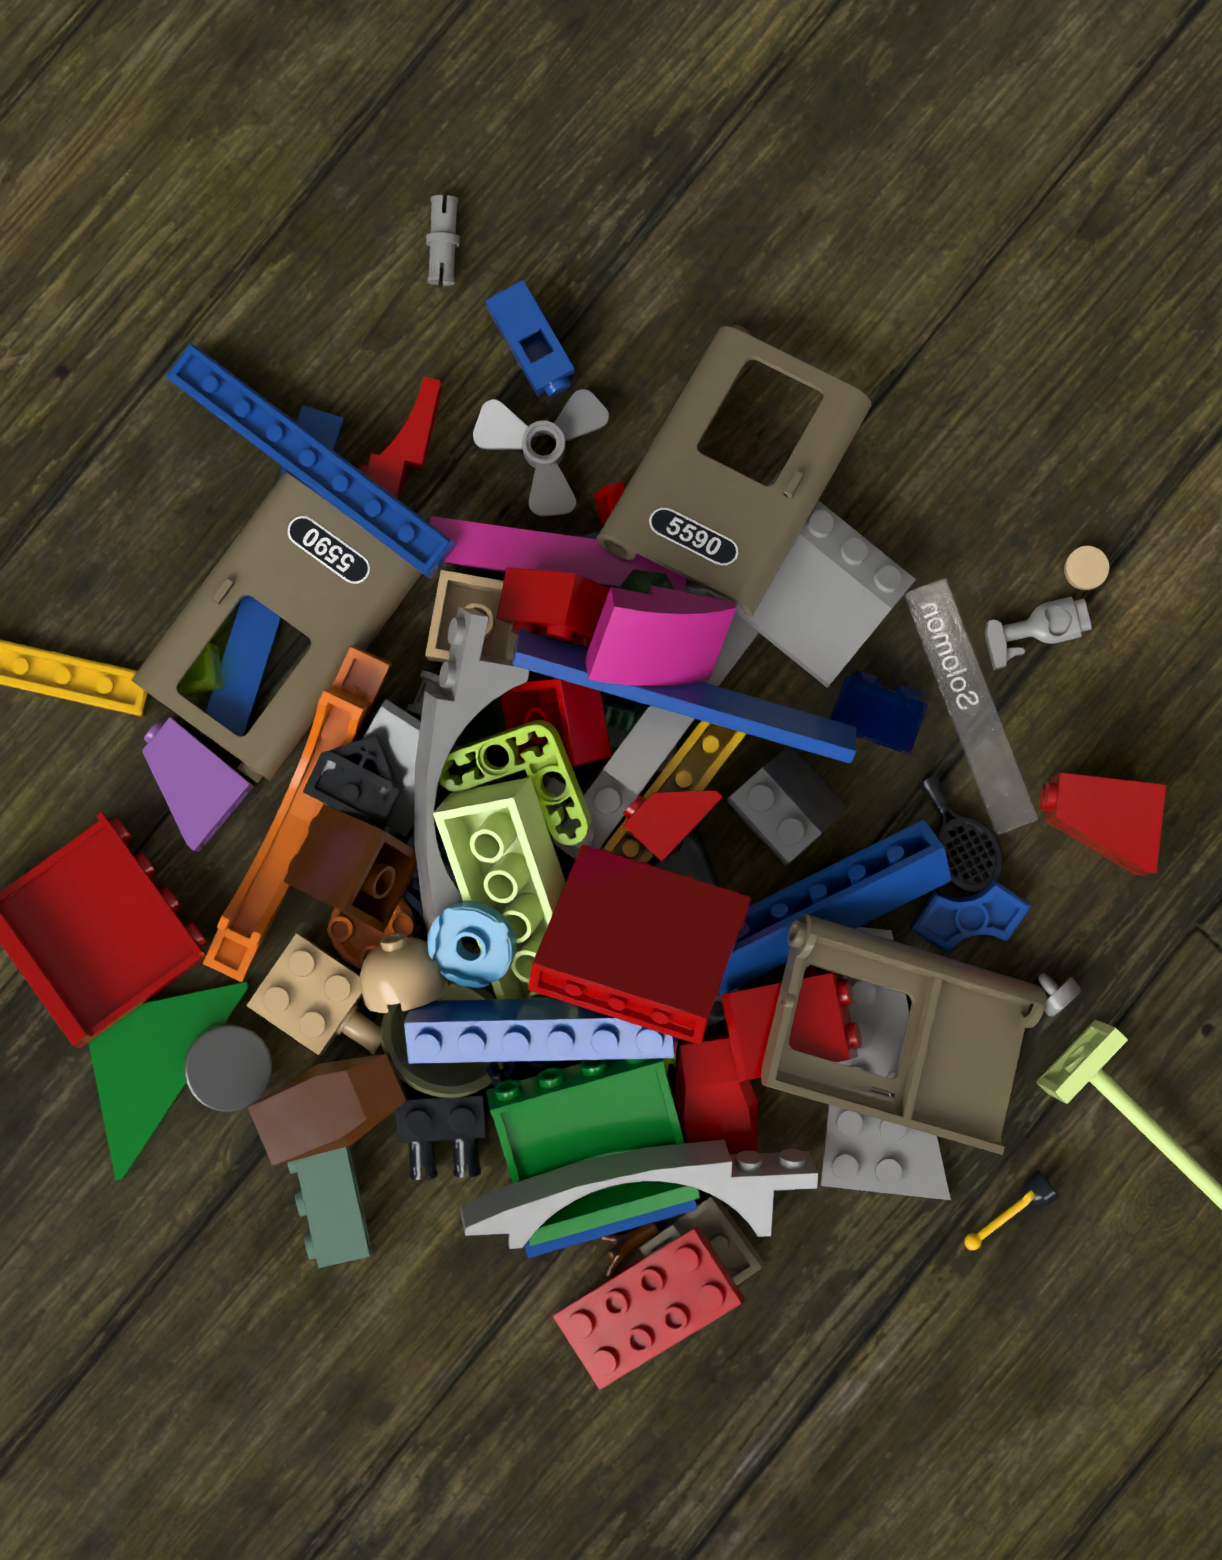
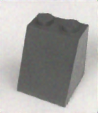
[363,699,460,839]
[726,746,848,866]

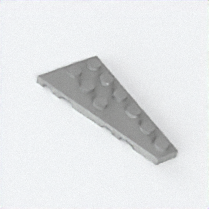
[820,927,951,1200]

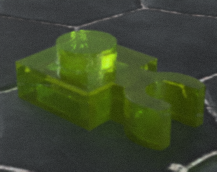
[178,643,224,697]

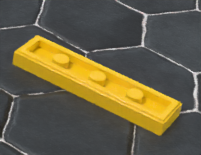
[0,640,149,717]

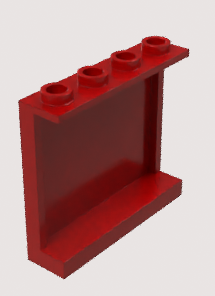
[0,812,207,1049]
[528,844,751,1045]

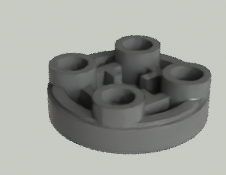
[183,1023,272,1112]

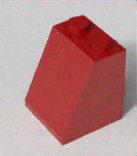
[1039,773,1166,876]
[721,972,862,1082]

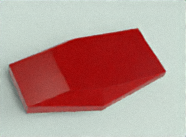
[673,1035,758,1190]

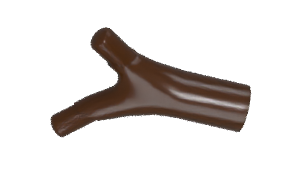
[601,1223,659,1277]

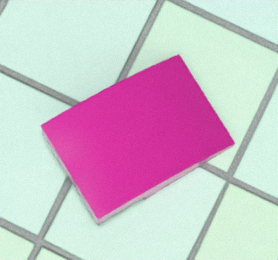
[585,585,737,686]

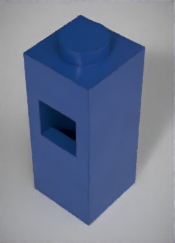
[486,280,575,397]

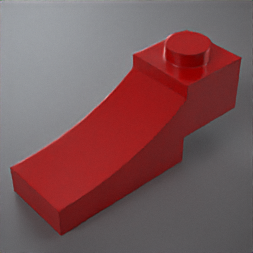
[360,377,443,500]

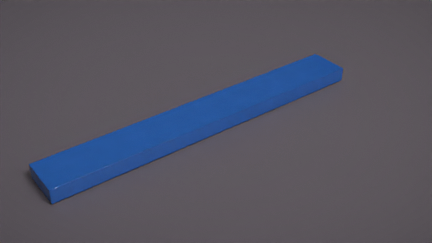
[166,343,457,579]
[199,405,345,736]
[512,629,856,763]

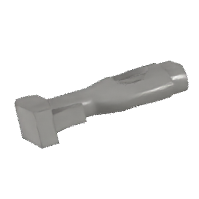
[985,596,1092,670]

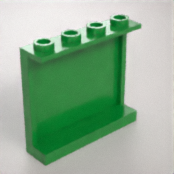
[486,1058,700,1246]

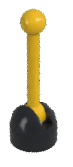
[964,1170,1060,1250]

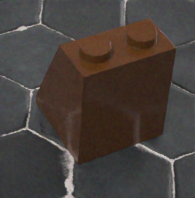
[283,804,417,933]

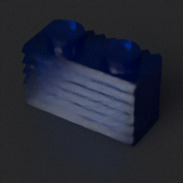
[829,671,929,755]

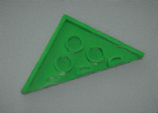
[88,982,250,1181]

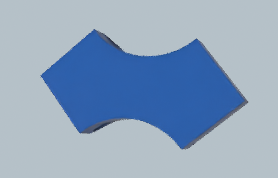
[910,879,1032,953]

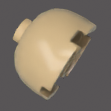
[360,933,450,1013]

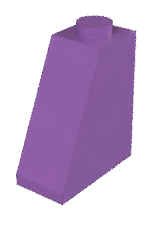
[142,717,254,852]

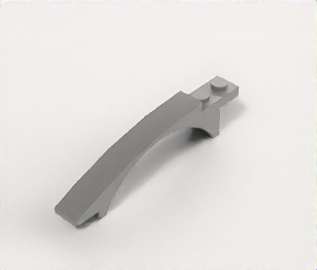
[414,607,530,935]
[552,613,759,859]
[461,1140,818,1249]

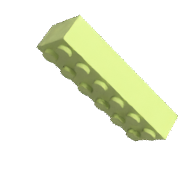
[433,777,566,999]

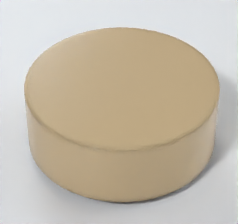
[1064,546,1109,590]

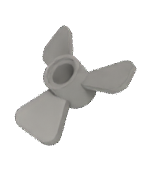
[473,389,609,517]

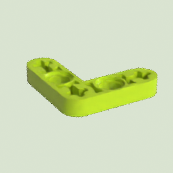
[439,720,592,846]

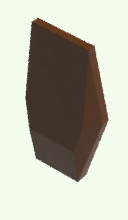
[248,1053,409,1166]

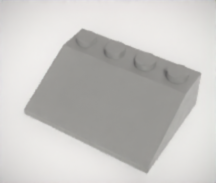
[702,470,916,688]

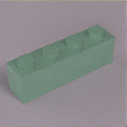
[287,1146,373,1268]

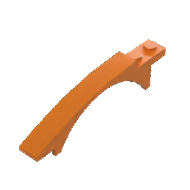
[203,645,392,982]

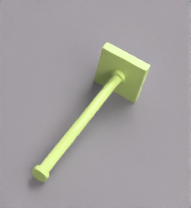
[1036,1019,1222,1210]

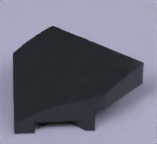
[303,734,401,830]

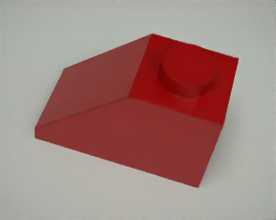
[623,791,723,863]

